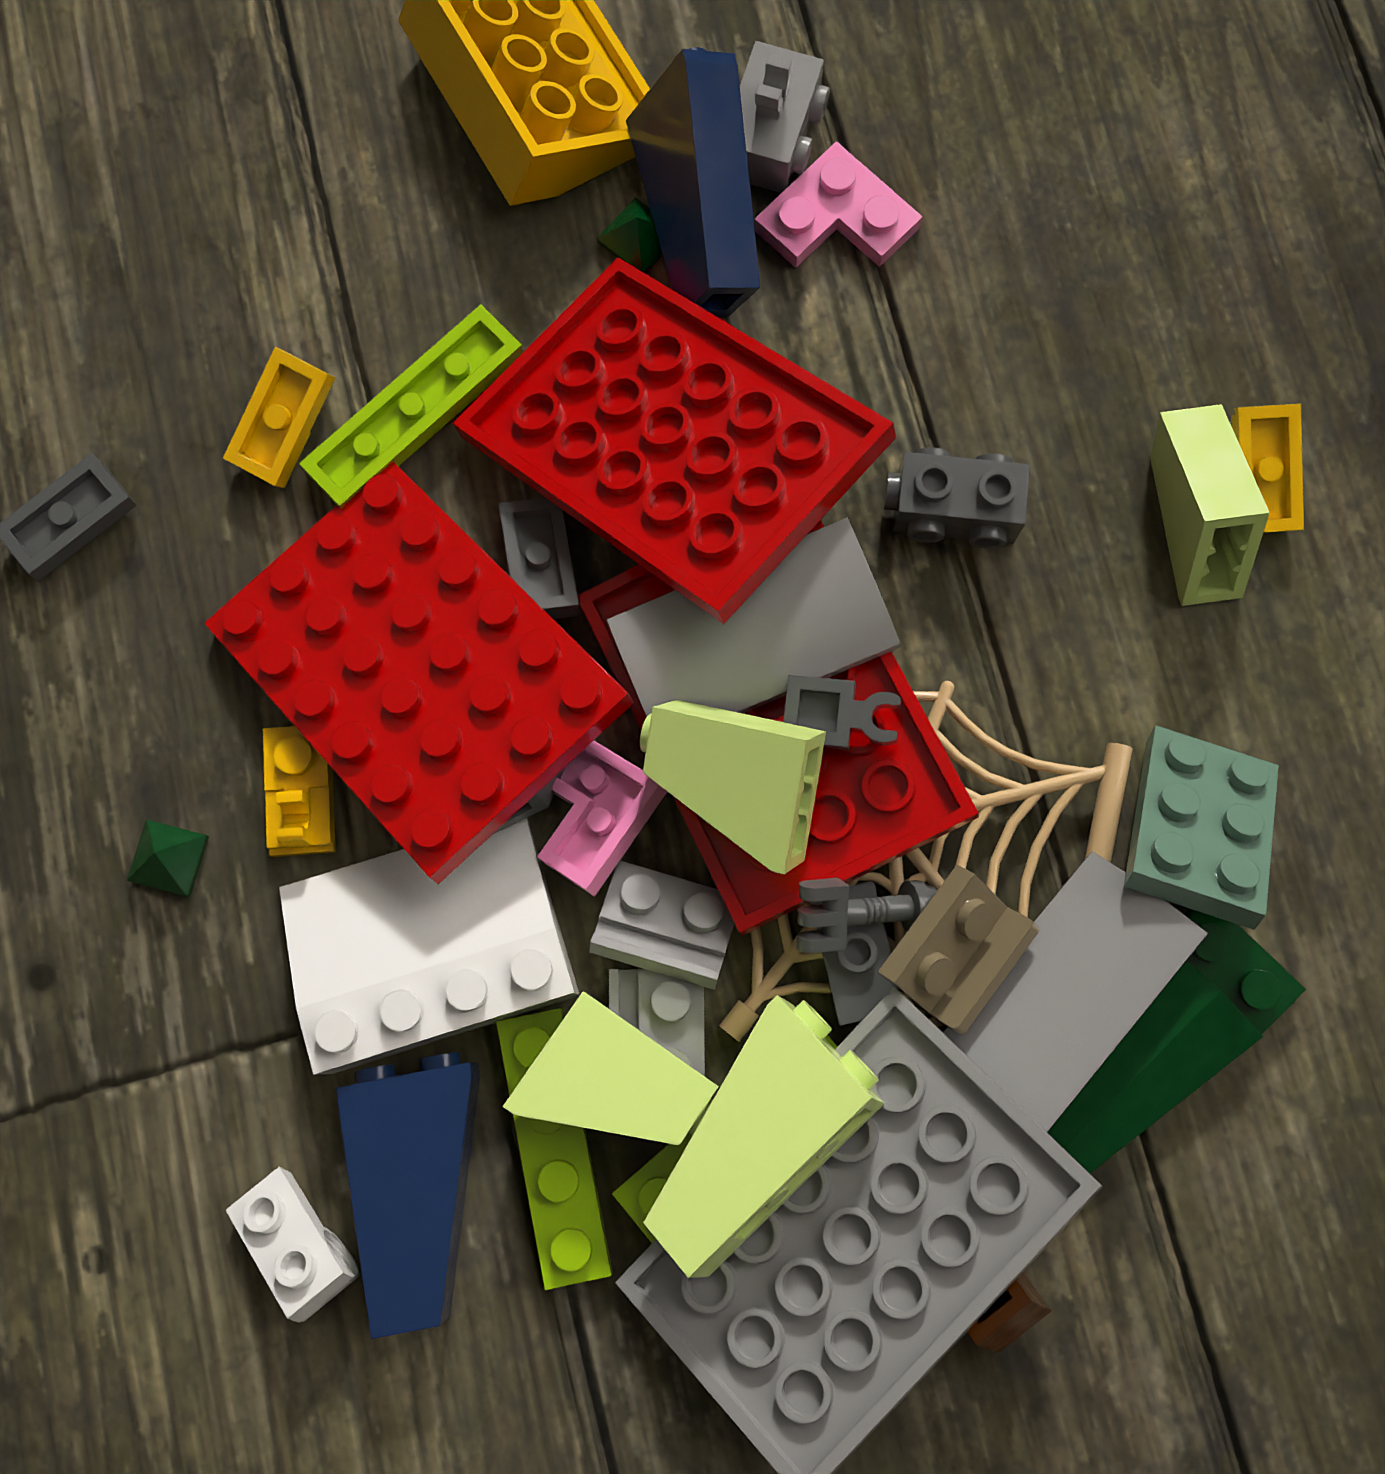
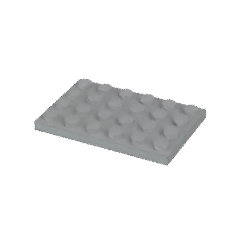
[615,987,1103,1474]

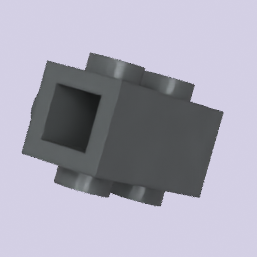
[883,447,1030,549]

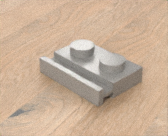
[589,861,734,990]
[609,969,705,1076]

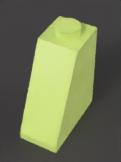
[1150,404,1270,606]
[640,700,826,874]
[503,992,719,1145]

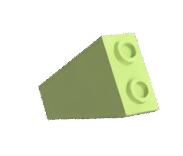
[643,995,885,1278]

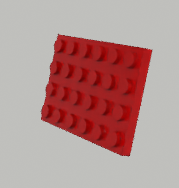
[453,257,896,624]
[204,462,634,885]
[577,520,979,936]

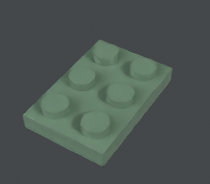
[1124,725,1279,930]

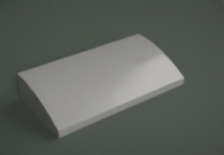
[607,517,901,716]
[943,851,1208,1132]

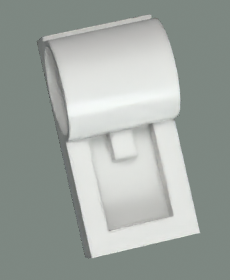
[226,1167,360,1323]

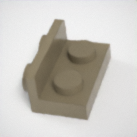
[878,865,1039,1035]

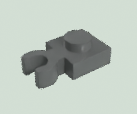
[784,675,901,750]

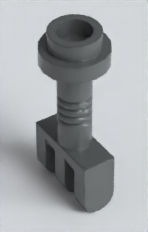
[796,878,937,953]

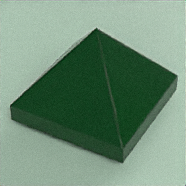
[597,197,663,274]
[126,819,209,897]

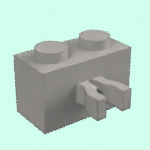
[740,41,830,193]

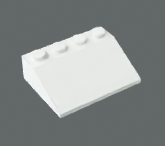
[279,818,580,1075]

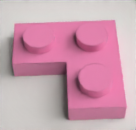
[754,141,923,268]
[537,741,668,897]

